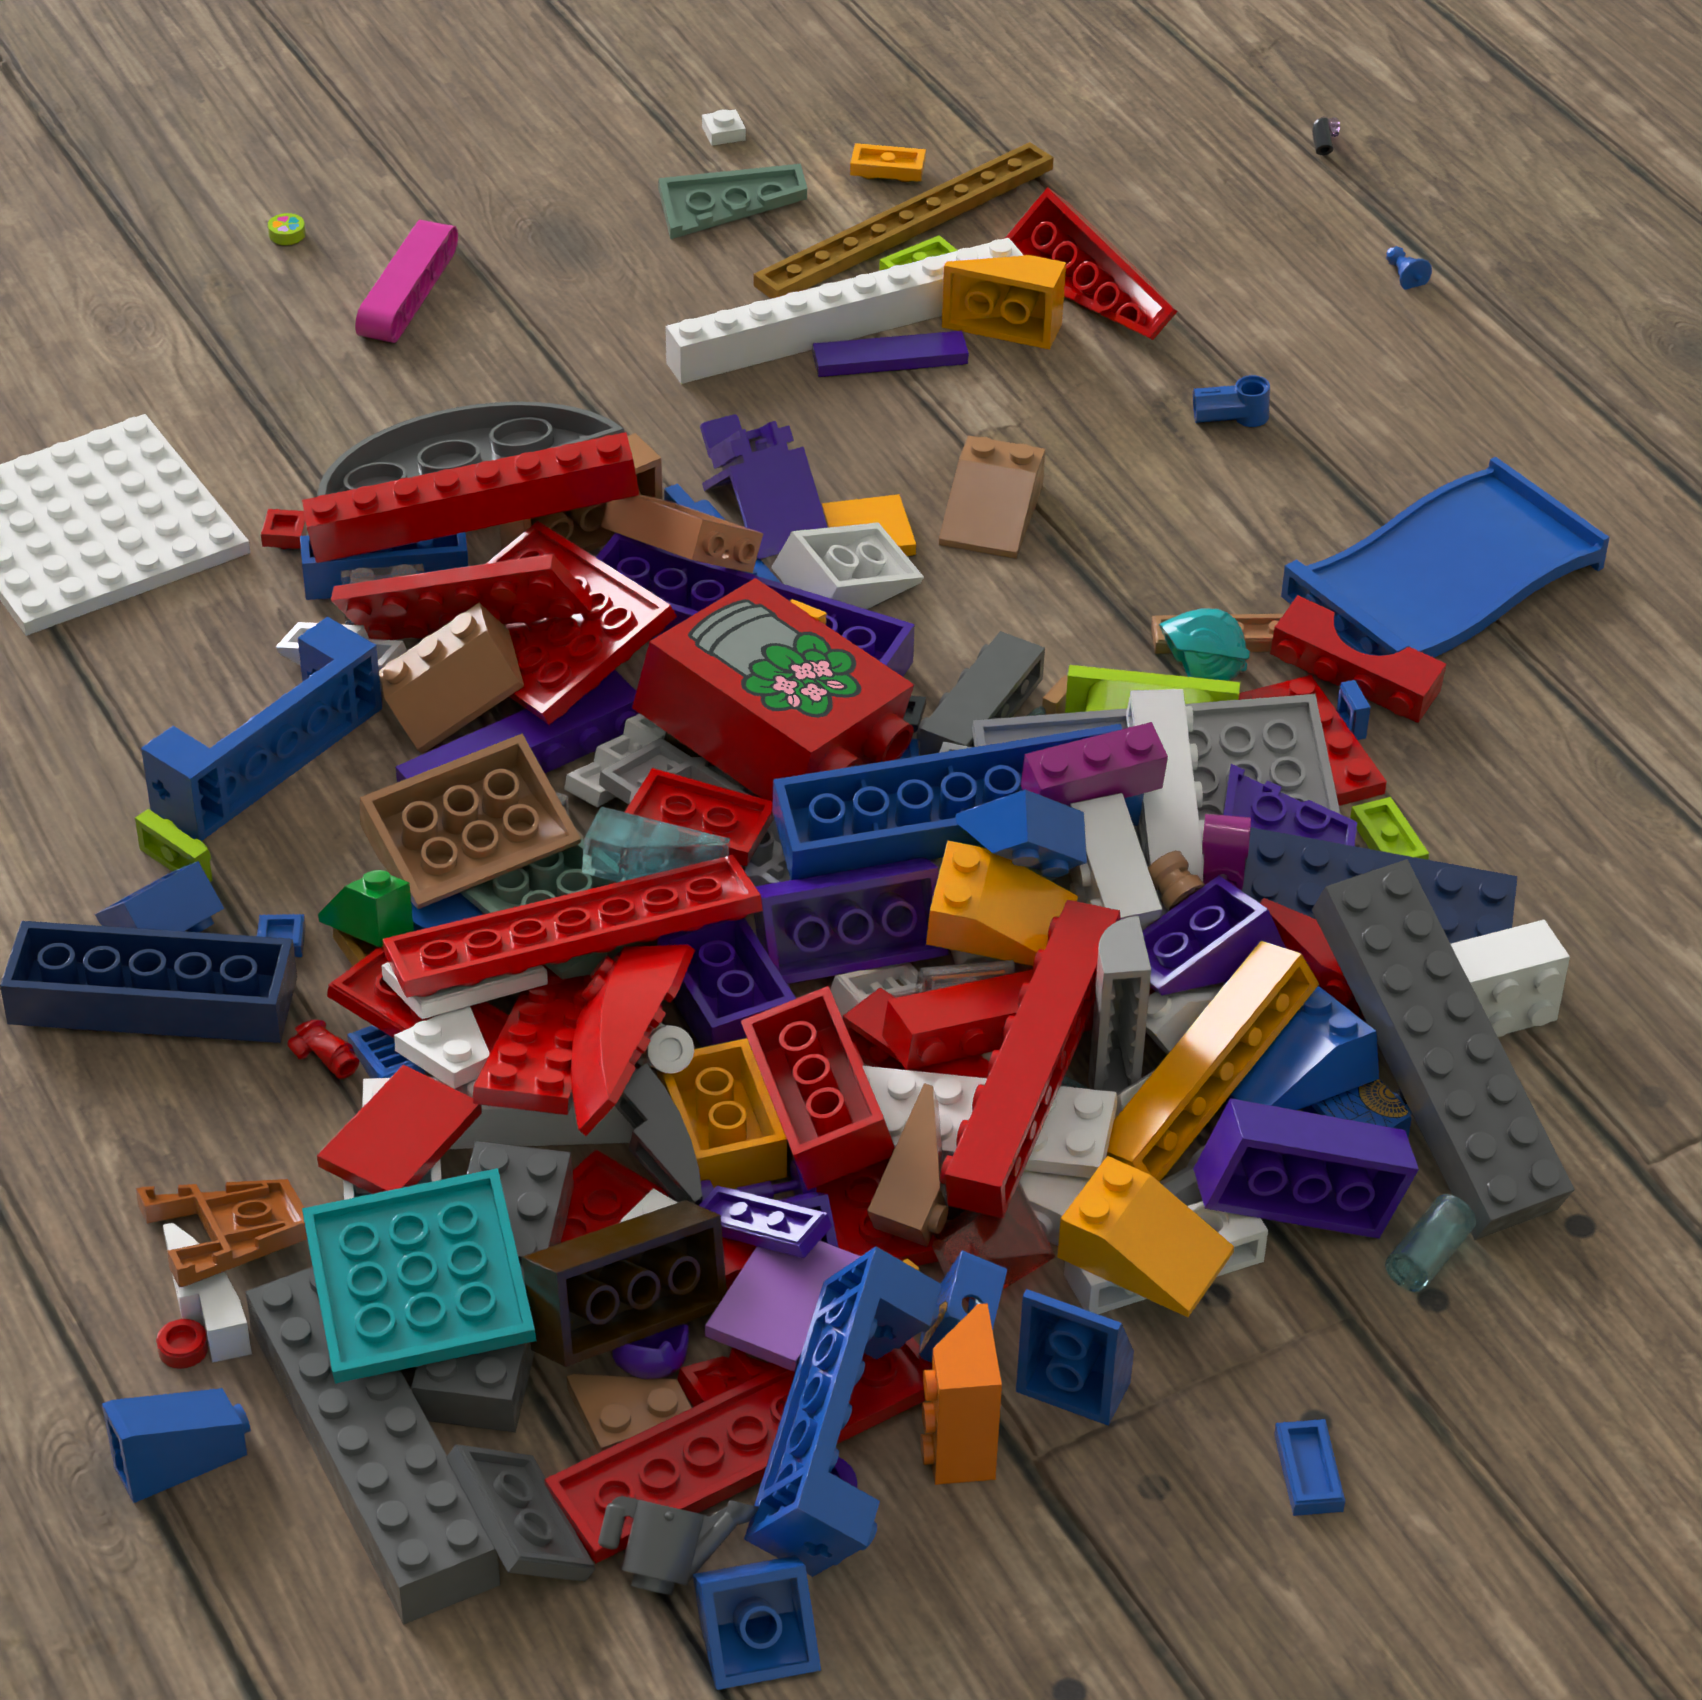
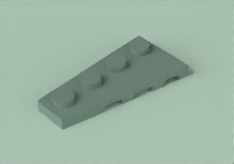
[658,164,808,239]

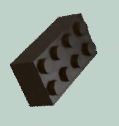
[522,1200,727,1367]

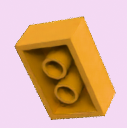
[657,1038,787,1189]

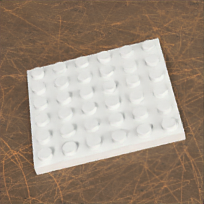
[0,414,250,636]

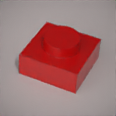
[261,509,307,549]

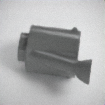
[598,1496,759,1595]

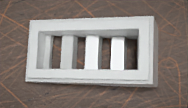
[831,962,932,1018]

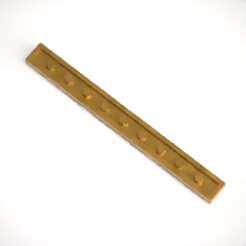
[753,142,1054,299]

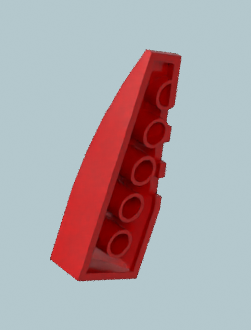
[1004,187,1178,340]
[571,944,695,1136]

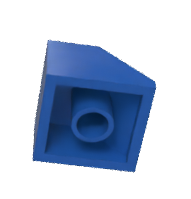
[956,789,1087,877]
[95,861,224,932]
[693,1555,821,1690]

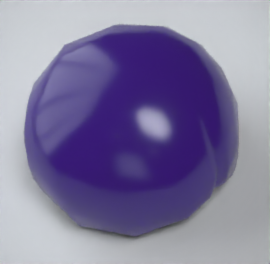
[611,1324,689,1380]

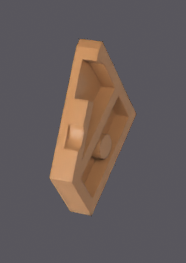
[567,1374,691,1453]

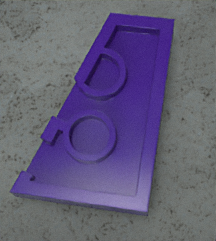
[1223,764,1357,846]

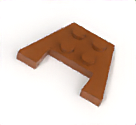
[136,1179,307,1288]

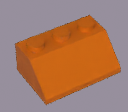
[920,1303,1002,1485]

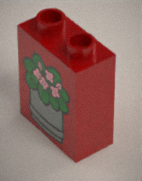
[632,578,914,801]

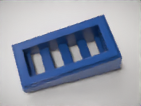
[347,1025,425,1079]

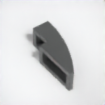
[615,1063,702,1206]

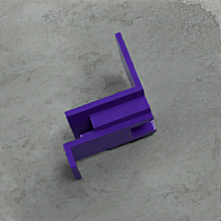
[700,414,828,560]

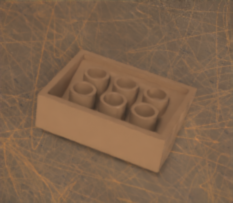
[360,734,581,909]

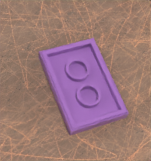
[705,1241,861,1372]

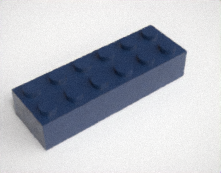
[1241,827,1518,944]
[0,921,297,1043]

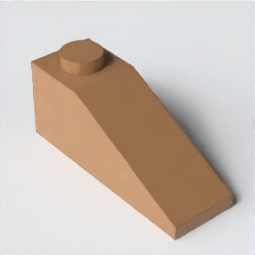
[867,1083,948,1247]

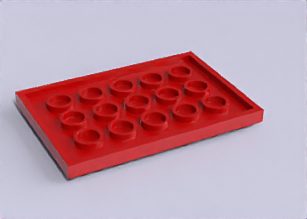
[426,521,677,725]

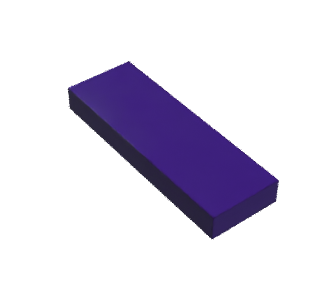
[699,1185,833,1258]

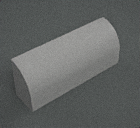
[1088,916,1151,1093]

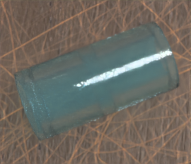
[1385,1194,1476,1292]

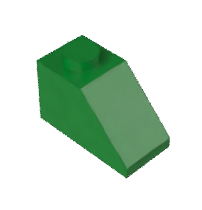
[318,870,414,948]

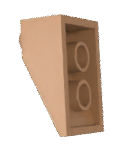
[939,435,1045,559]

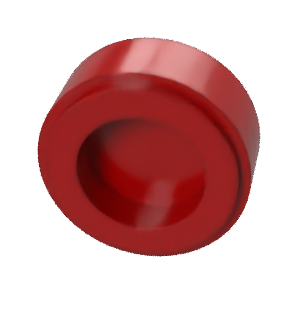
[156,1319,208,1369]

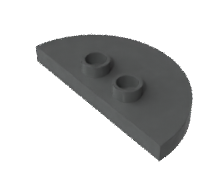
[317,402,624,496]

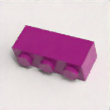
[1021,722,1168,806]

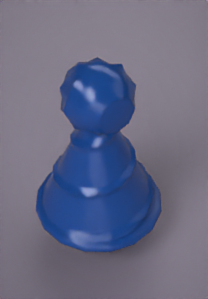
[1386,246,1432,290]

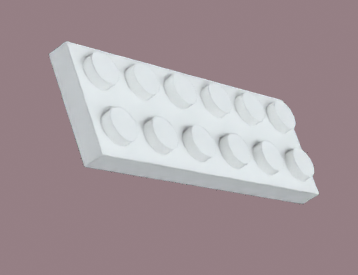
[862,1066,1117,1178]

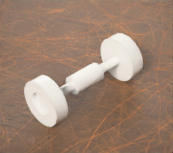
[636,1023,694,1073]

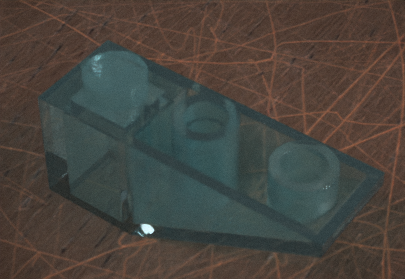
[582,807,730,882]

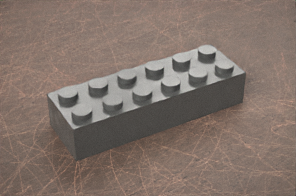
[411,1141,574,1433]

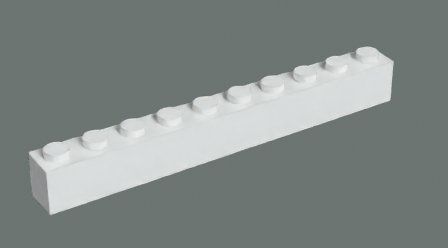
[666,238,1024,384]

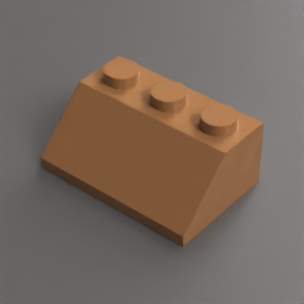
[379,603,524,754]

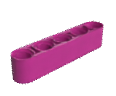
[355,220,458,343]

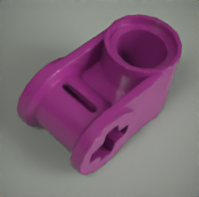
[1202,814,1251,890]

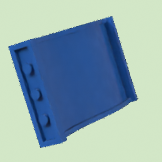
[1281,457,1610,658]

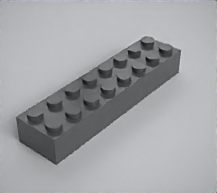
[1312,859,1575,1240]
[245,1267,500,1625]

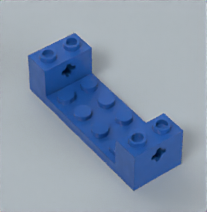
[141,616,382,841]
[744,1246,942,1577]

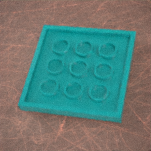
[302,1168,536,1384]

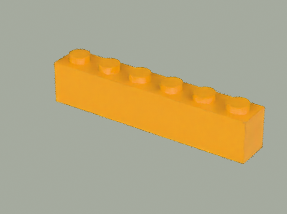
[1106,941,1319,1182]

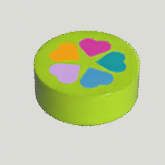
[268,213,306,245]

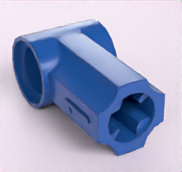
[1193,375,1270,427]

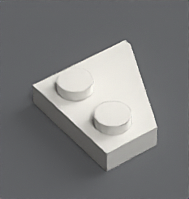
[394,1006,490,1089]

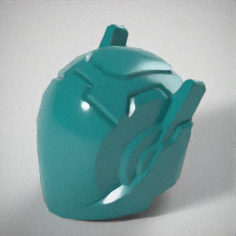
[1159,608,1250,681]

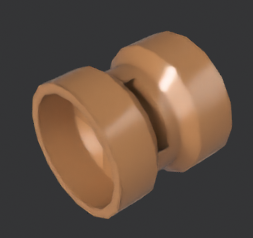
[1148,850,1204,911]

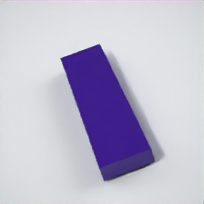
[812,331,969,377]

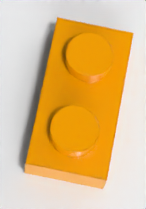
[850,143,926,182]

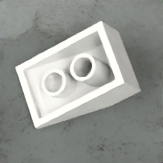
[771,523,924,609]

